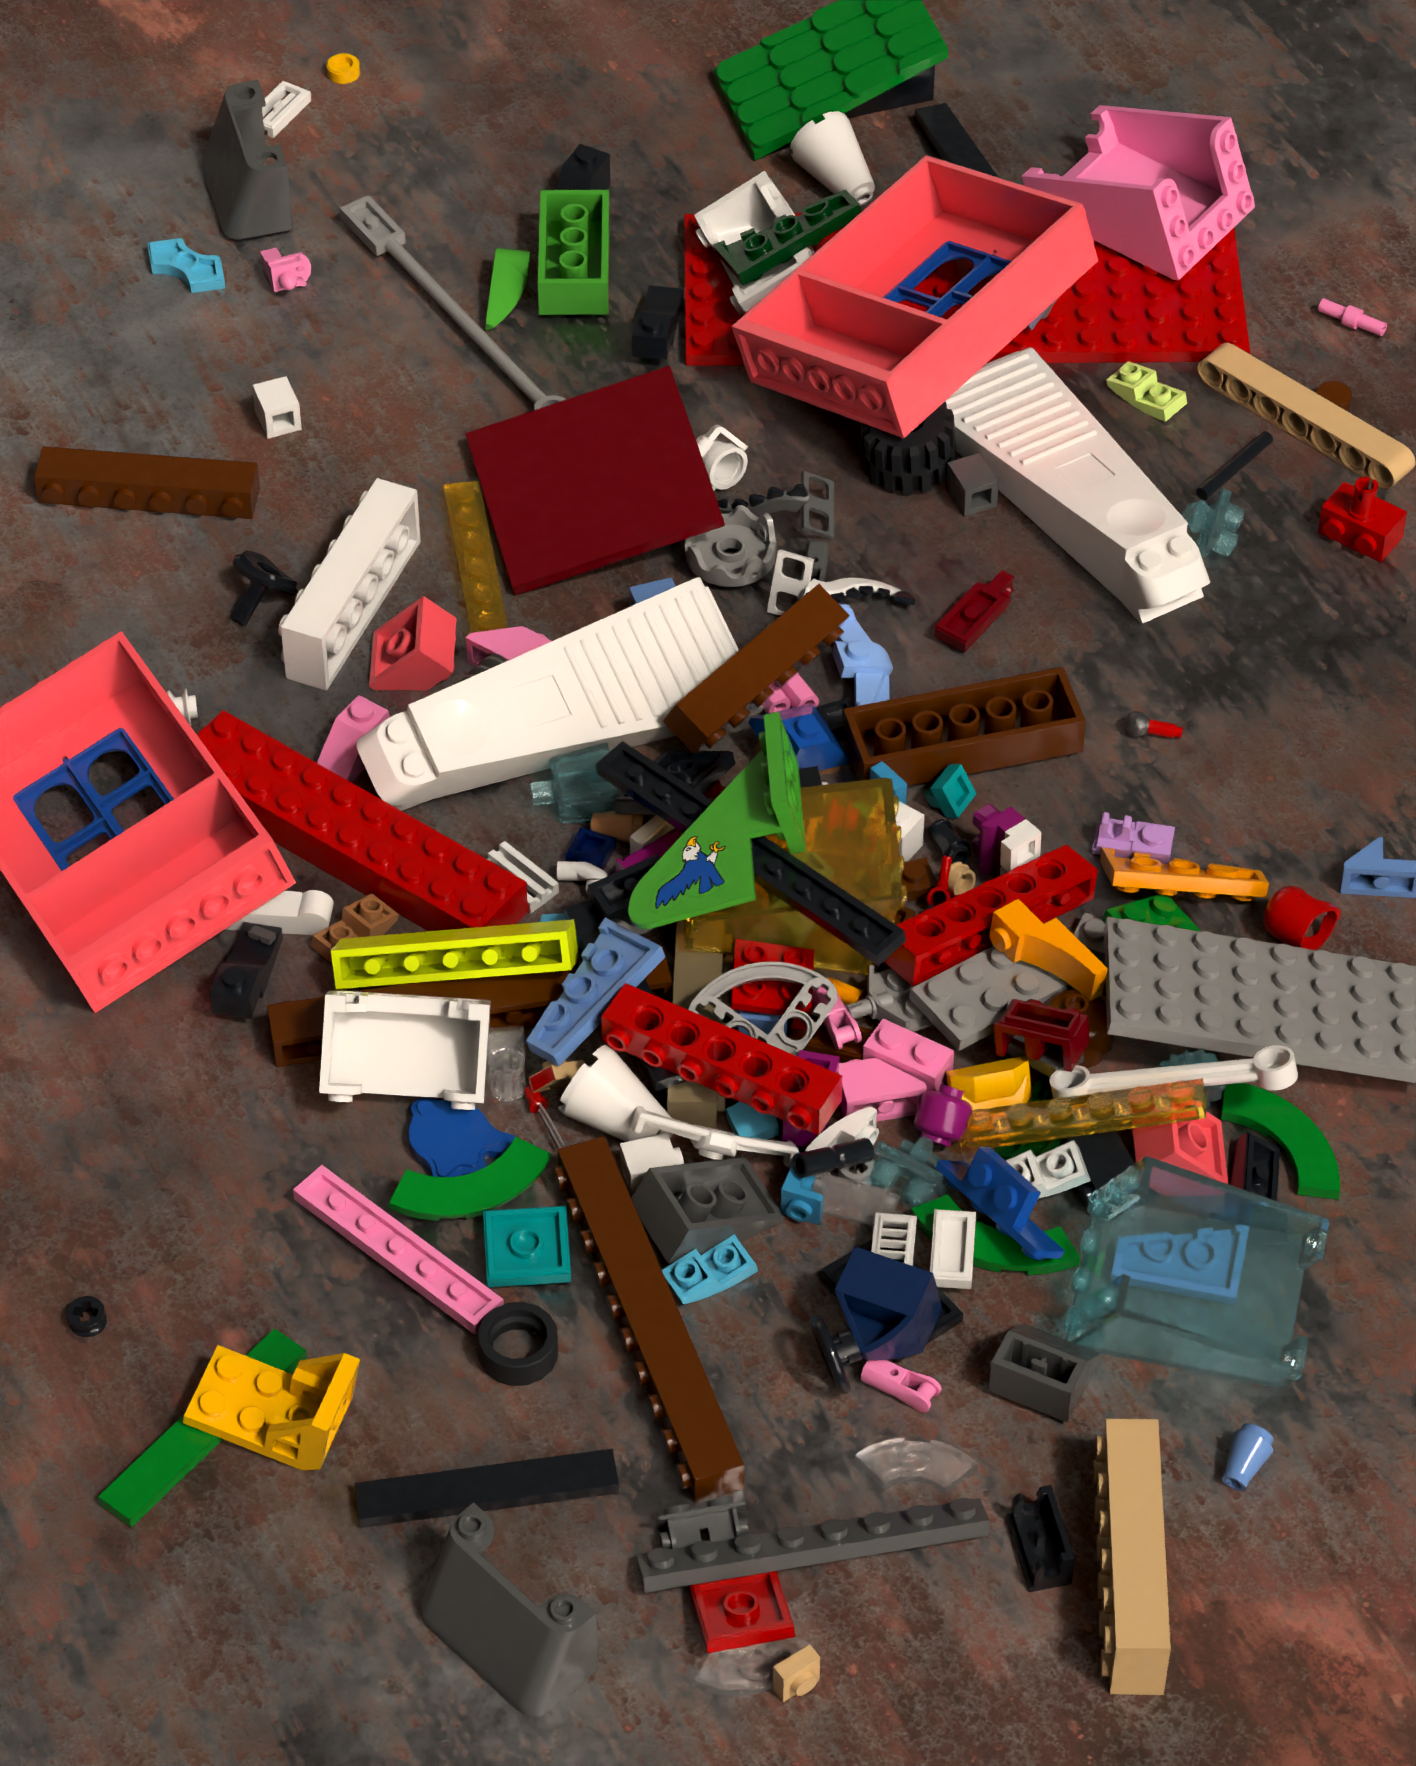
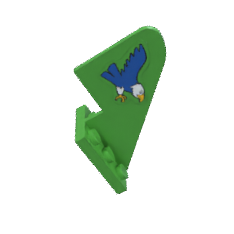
[628,712,806,929]

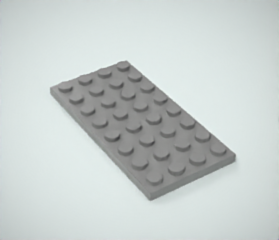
[1104,917,1416,1083]

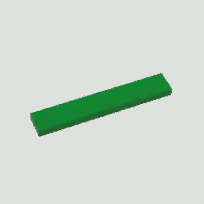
[98,1328,307,1528]

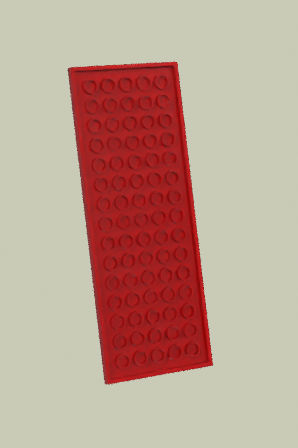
[684,213,1250,366]

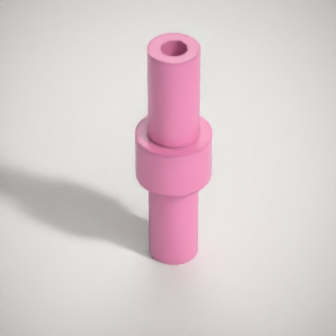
[1318,298,1387,336]

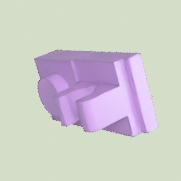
[1092,812,1175,864]

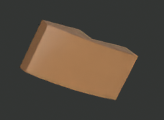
[311,893,399,963]

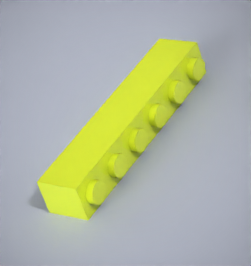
[331,919,579,989]

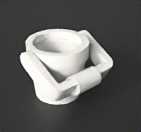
[696,425,748,491]

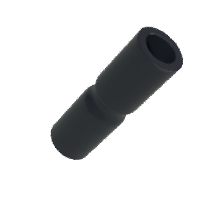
[792,1138,874,1178]

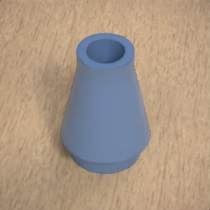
[1222,1424,1274,1491]

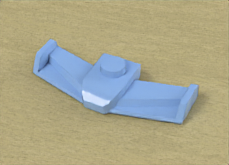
[832,604,893,707]

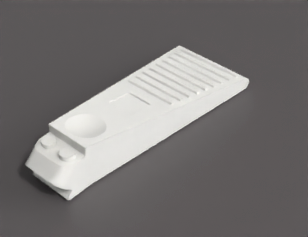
[945,347,1211,624]
[357,577,763,811]

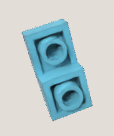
[662,1234,758,1305]

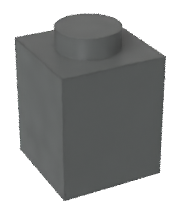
[946,453,999,517]

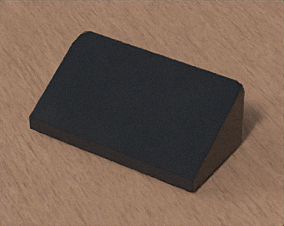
[1225,1132,1280,1211]

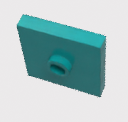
[483,1206,571,1287]

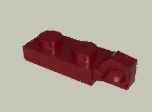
[934,570,1014,653]

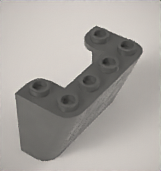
[201,80,293,240]

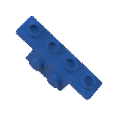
[935,1147,1064,1261]

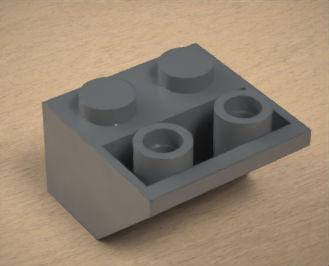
[989,1323,1101,1423]

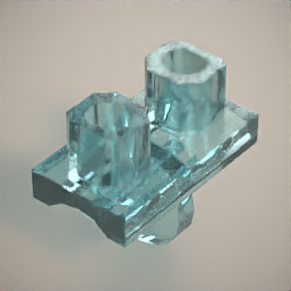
[1182,487,1245,559]
[869,1136,949,1207]

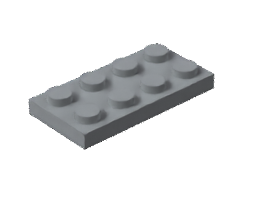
[909,946,1075,1051]

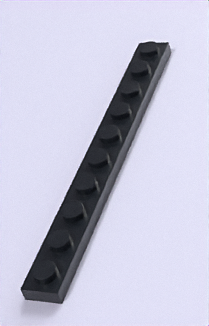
[595,741,906,966]

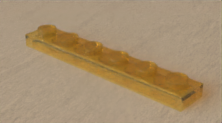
[443,480,508,633]
[959,1078,1206,1152]

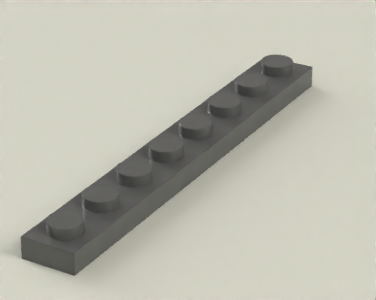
[636,1498,991,1593]

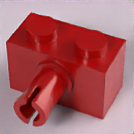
[1318,477,1407,563]

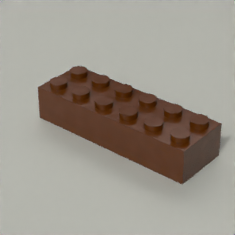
[842,667,1086,795]

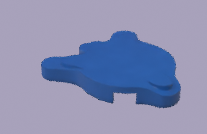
[409,1098,517,1177]

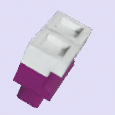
[972,804,1041,876]

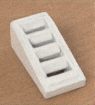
[871,1212,917,1266]

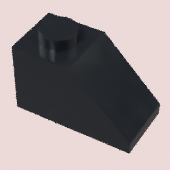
[555,144,611,190]

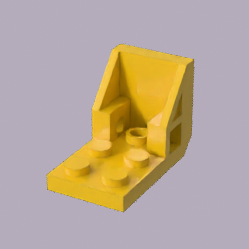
[183,1345,360,1471]

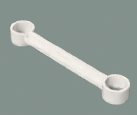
[1050,1045,1298,1110]

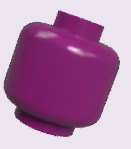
[914,1084,973,1148]

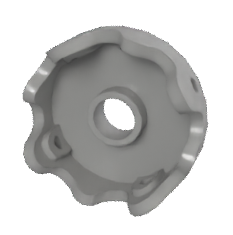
[685,505,777,587]

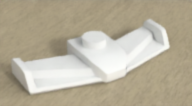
[631,1106,799,1167]

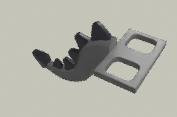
[717,471,834,540]

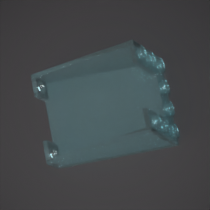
[1063,1156,1330,1388]

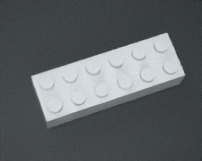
[278,478,421,691]

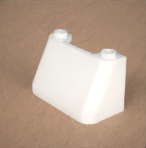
[694,171,815,316]
[319,991,491,1110]

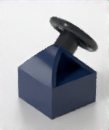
[809,1247,942,1395]

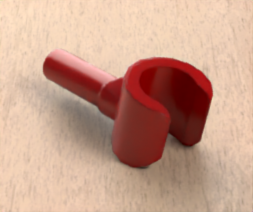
[927,855,952,906]

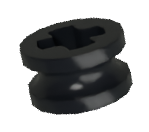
[67,1296,107,1337]

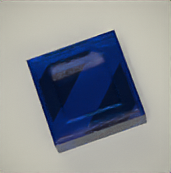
[565,827,616,870]

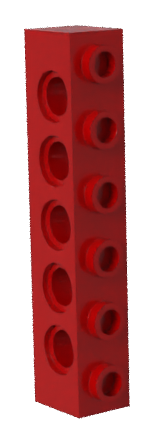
[884,844,1098,986]
[601,983,843,1135]

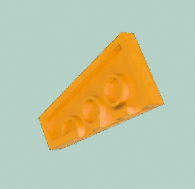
[1100,847,1269,901]

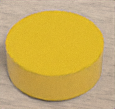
[326,53,360,84]

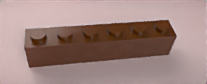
[34,446,260,519]
[663,584,850,754]

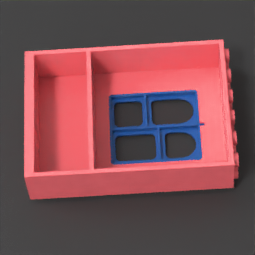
[731,155,1098,438]
[0,631,296,1013]

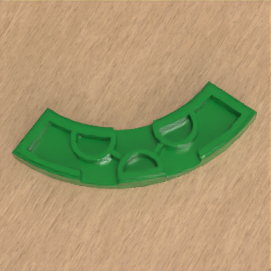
[1221,1083,1340,1200]
[388,1136,552,1221]
[911,1194,1080,1275]

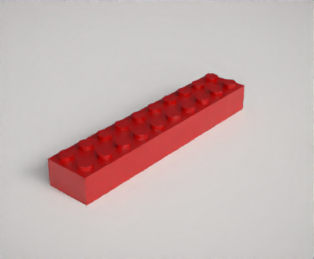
[197,710,528,931]

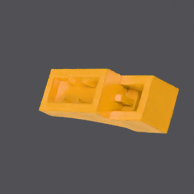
[989,899,1108,1001]

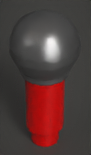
[1124,711,1183,739]

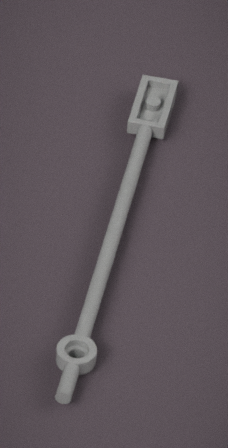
[339,195,566,410]

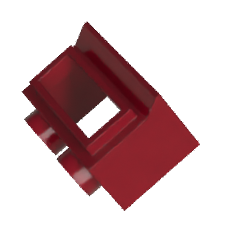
[994,999,1090,1072]

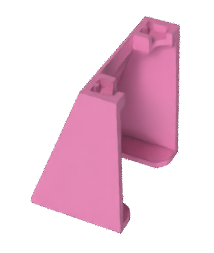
[1021,105,1255,280]

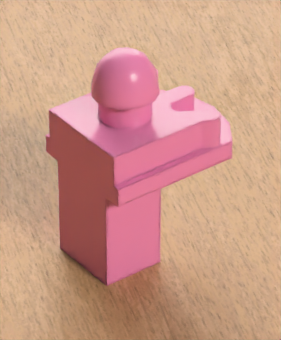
[260,247,311,292]

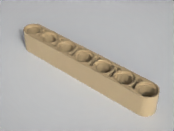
[1197,343,1416,489]

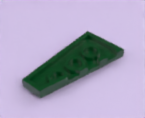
[713,189,862,285]

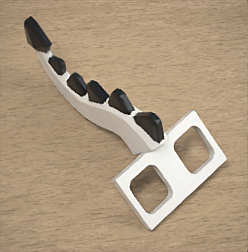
[767,549,915,616]

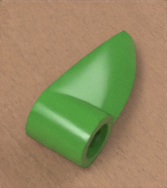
[485,247,531,330]

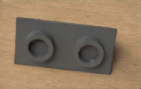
[656,1496,749,1549]

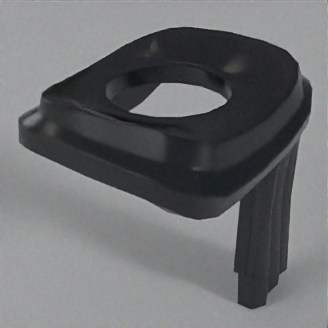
[230,550,298,625]

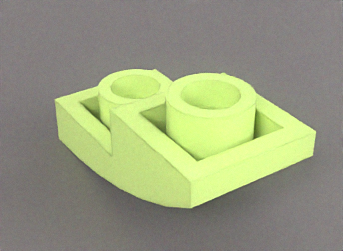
[1106,361,1187,422]

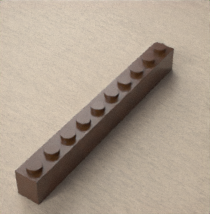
[267,945,672,1067]
[553,1136,744,1504]

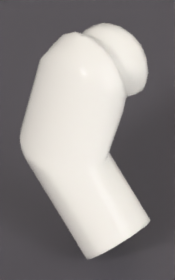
[557,861,608,891]

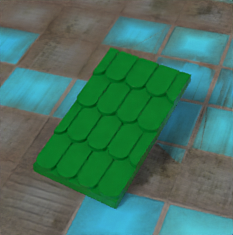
[713,0,948,161]

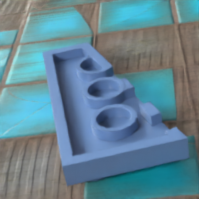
[526,918,666,1067]

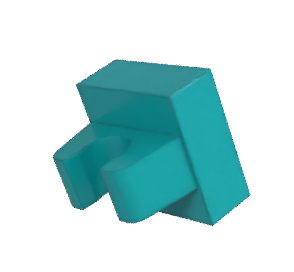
[924,764,977,818]

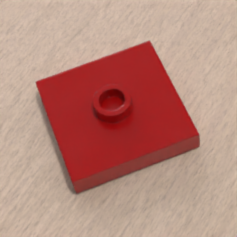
[689,1571,795,1654]

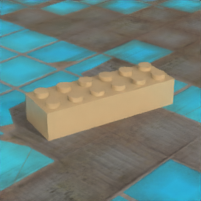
[1093,1418,1171,1695]

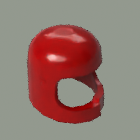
[1262,886,1341,950]

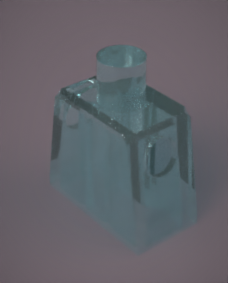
[529,743,620,824]

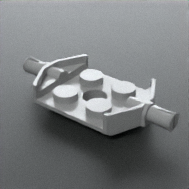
[845,965,933,1032]

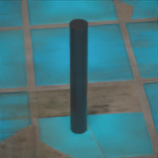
[1196,431,1273,500]

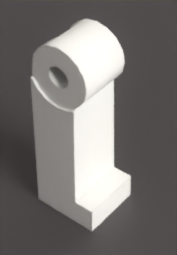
[225,890,334,935]

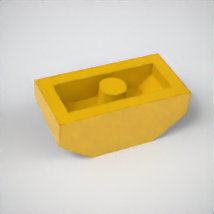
[946,1056,1032,1134]

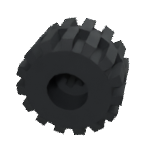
[860,402,957,495]

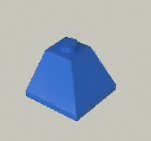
[748,703,850,771]

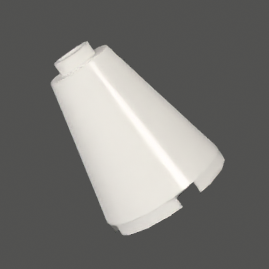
[790,111,875,206]
[558,1045,673,1142]

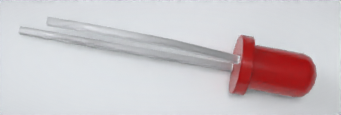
[523,1085,565,1149]

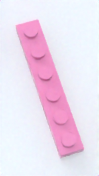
[293,1165,504,1335]

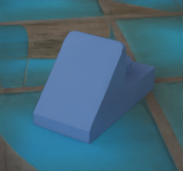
[1340,837,1416,898]

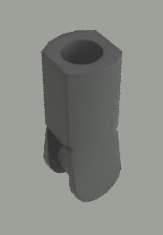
[800,541,830,582]

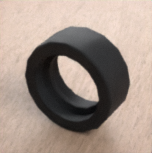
[478,1302,558,1386]

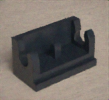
[1006,1485,1075,1592]

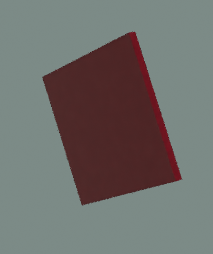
[465,365,725,595]

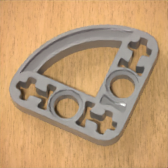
[688,962,837,1056]

